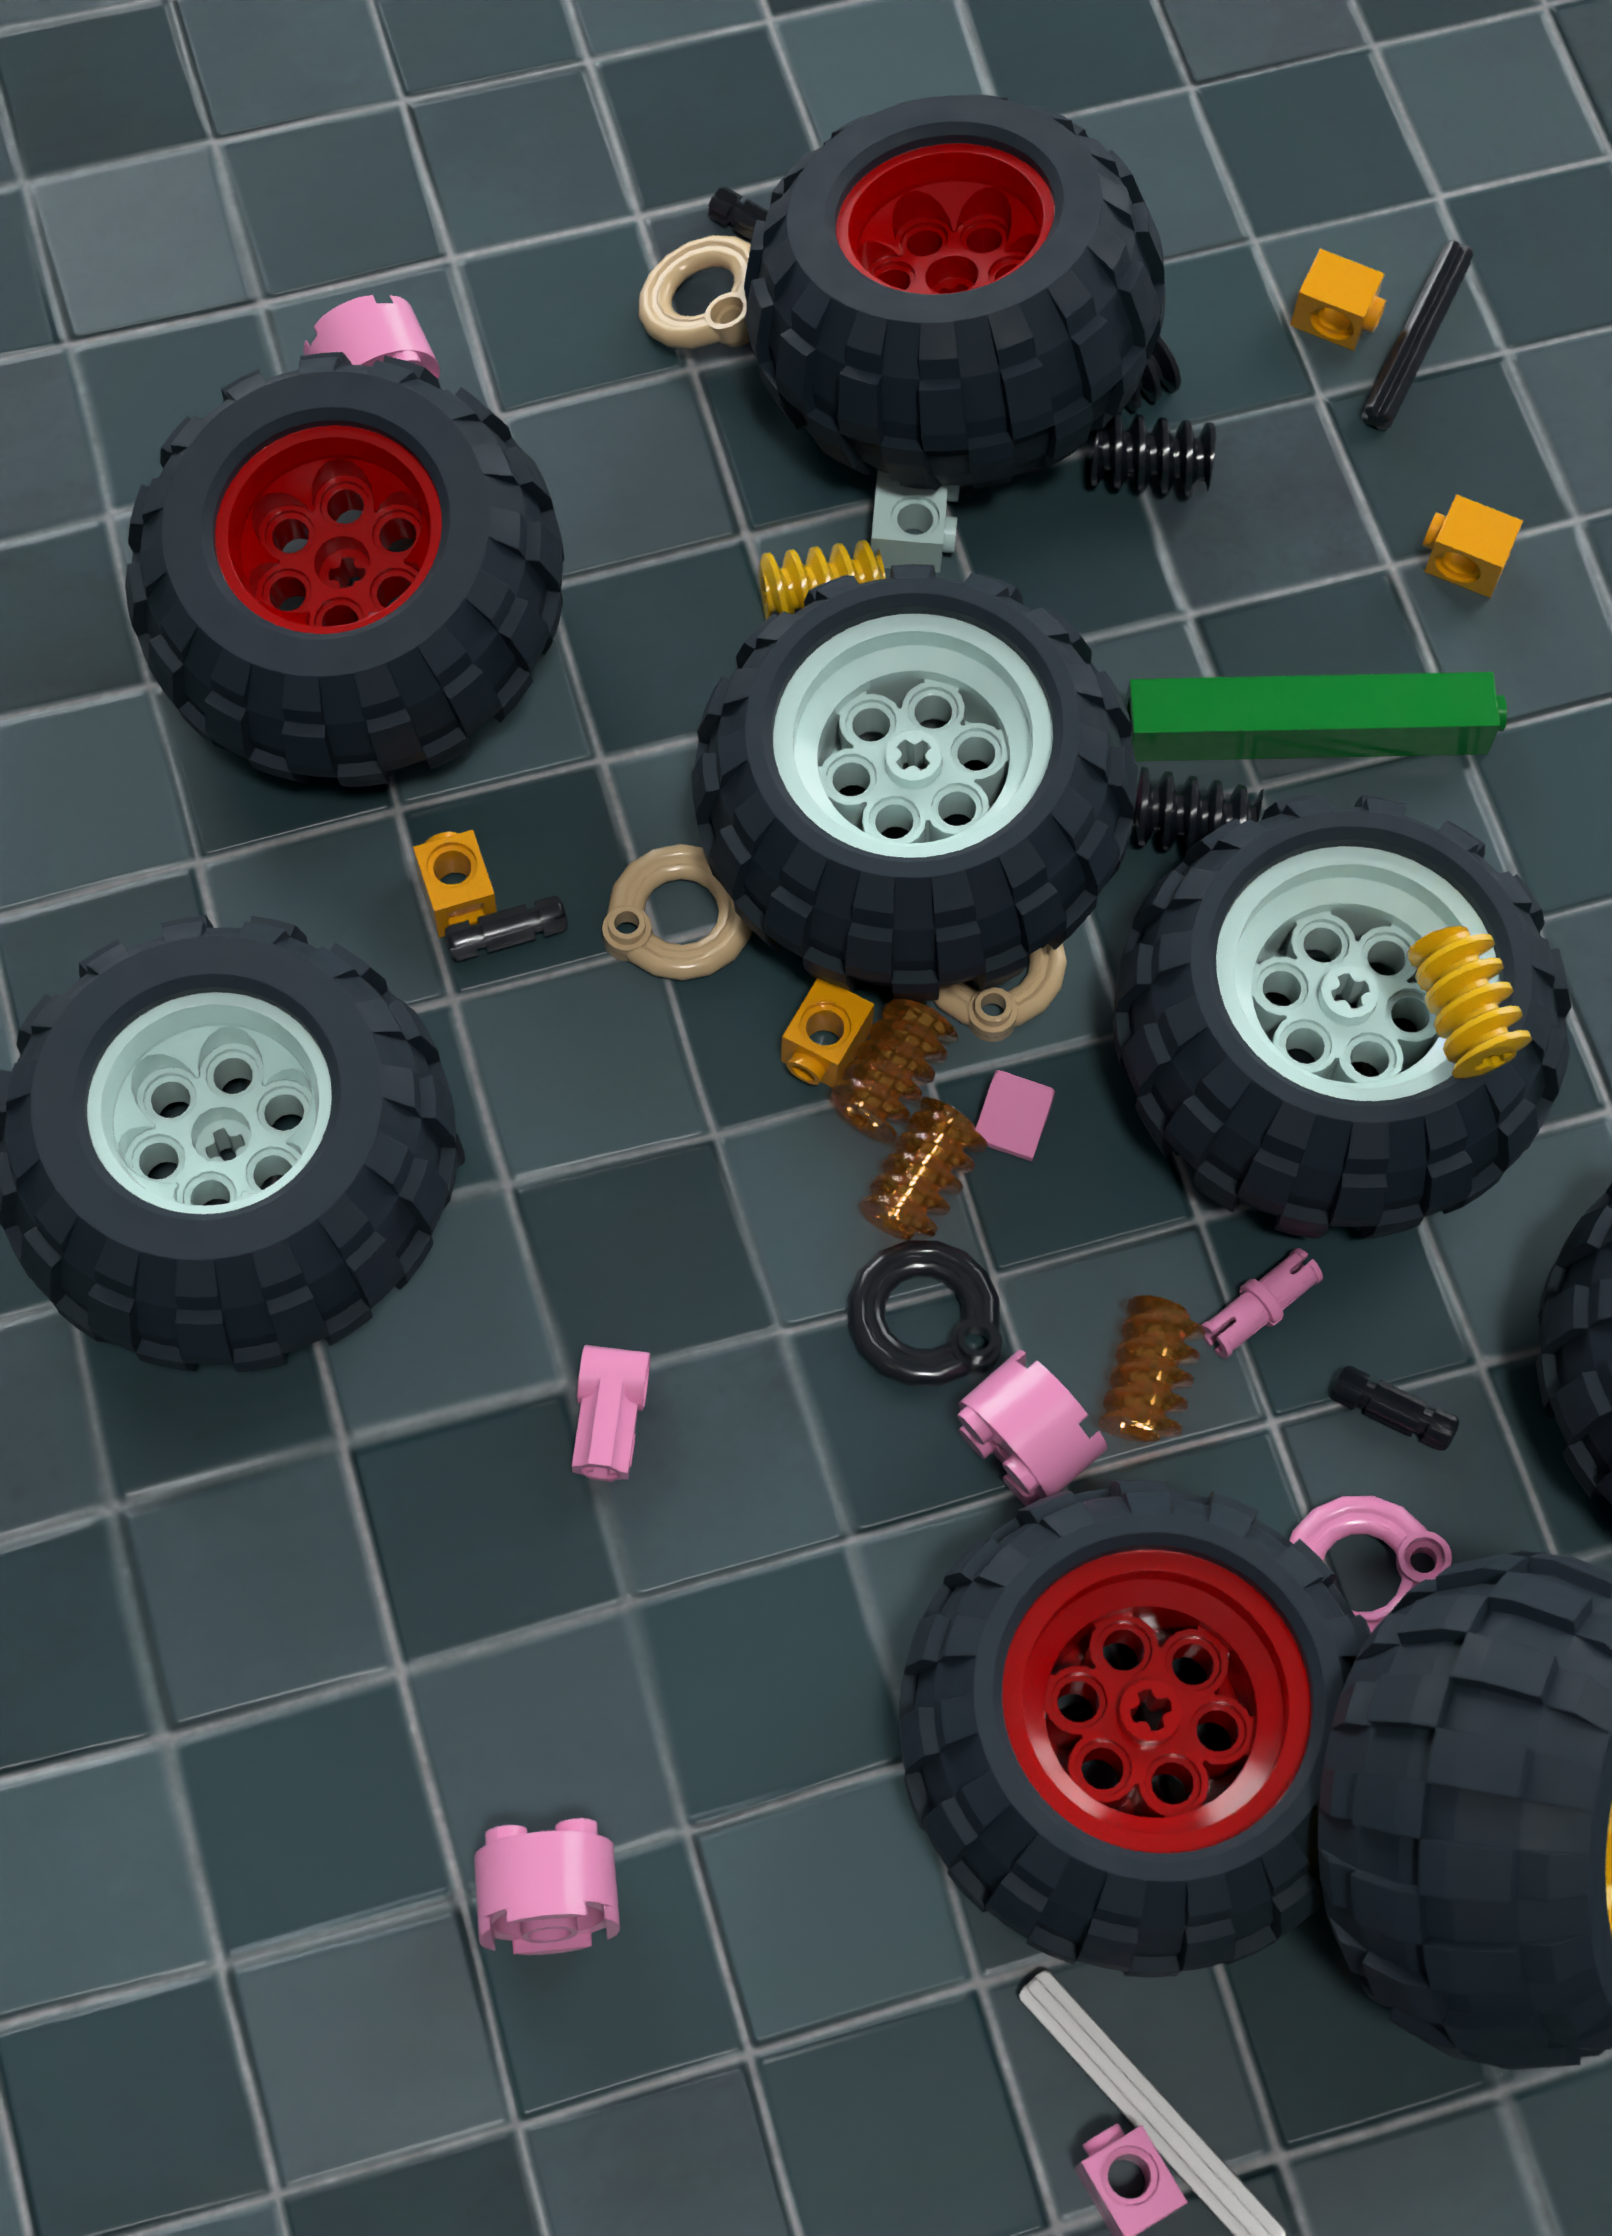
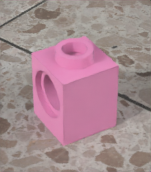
[1074,2123,1188,2236]

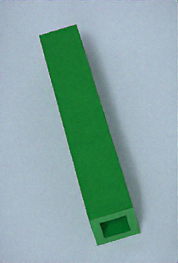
[1124,672,1507,762]

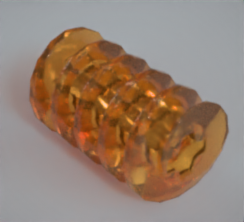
[831,999,958,1144]
[858,1097,988,1240]
[1098,1295,1206,1442]

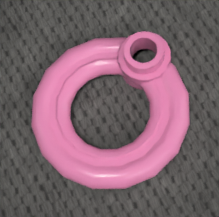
[1289,1496,1452,1633]

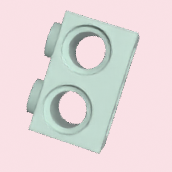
[871,470,960,573]

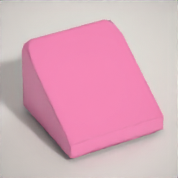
[972,1070,1055,1162]

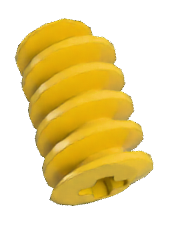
[759,540,886,620]
[1407,926,1533,1079]

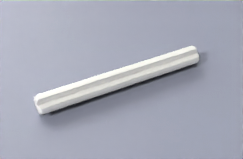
[1019,1970,1287,2236]

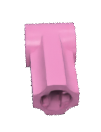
[572,1345,651,1482]

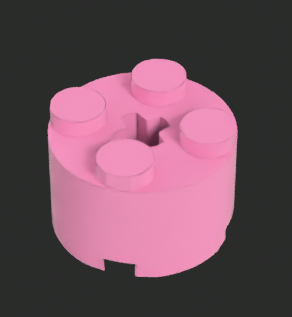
[303,295,440,379]
[957,1350,1107,1506]
[474,1818,620,1955]

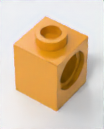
[1290,248,1387,351]
[1422,494,1523,598]
[413,830,497,938]
[781,978,875,1089]

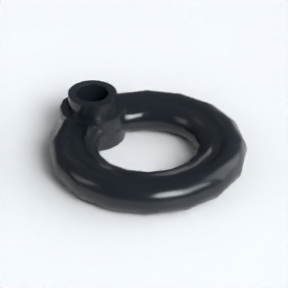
[848,1240,1002,1386]

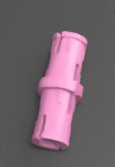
[1199,1248,1323,1359]

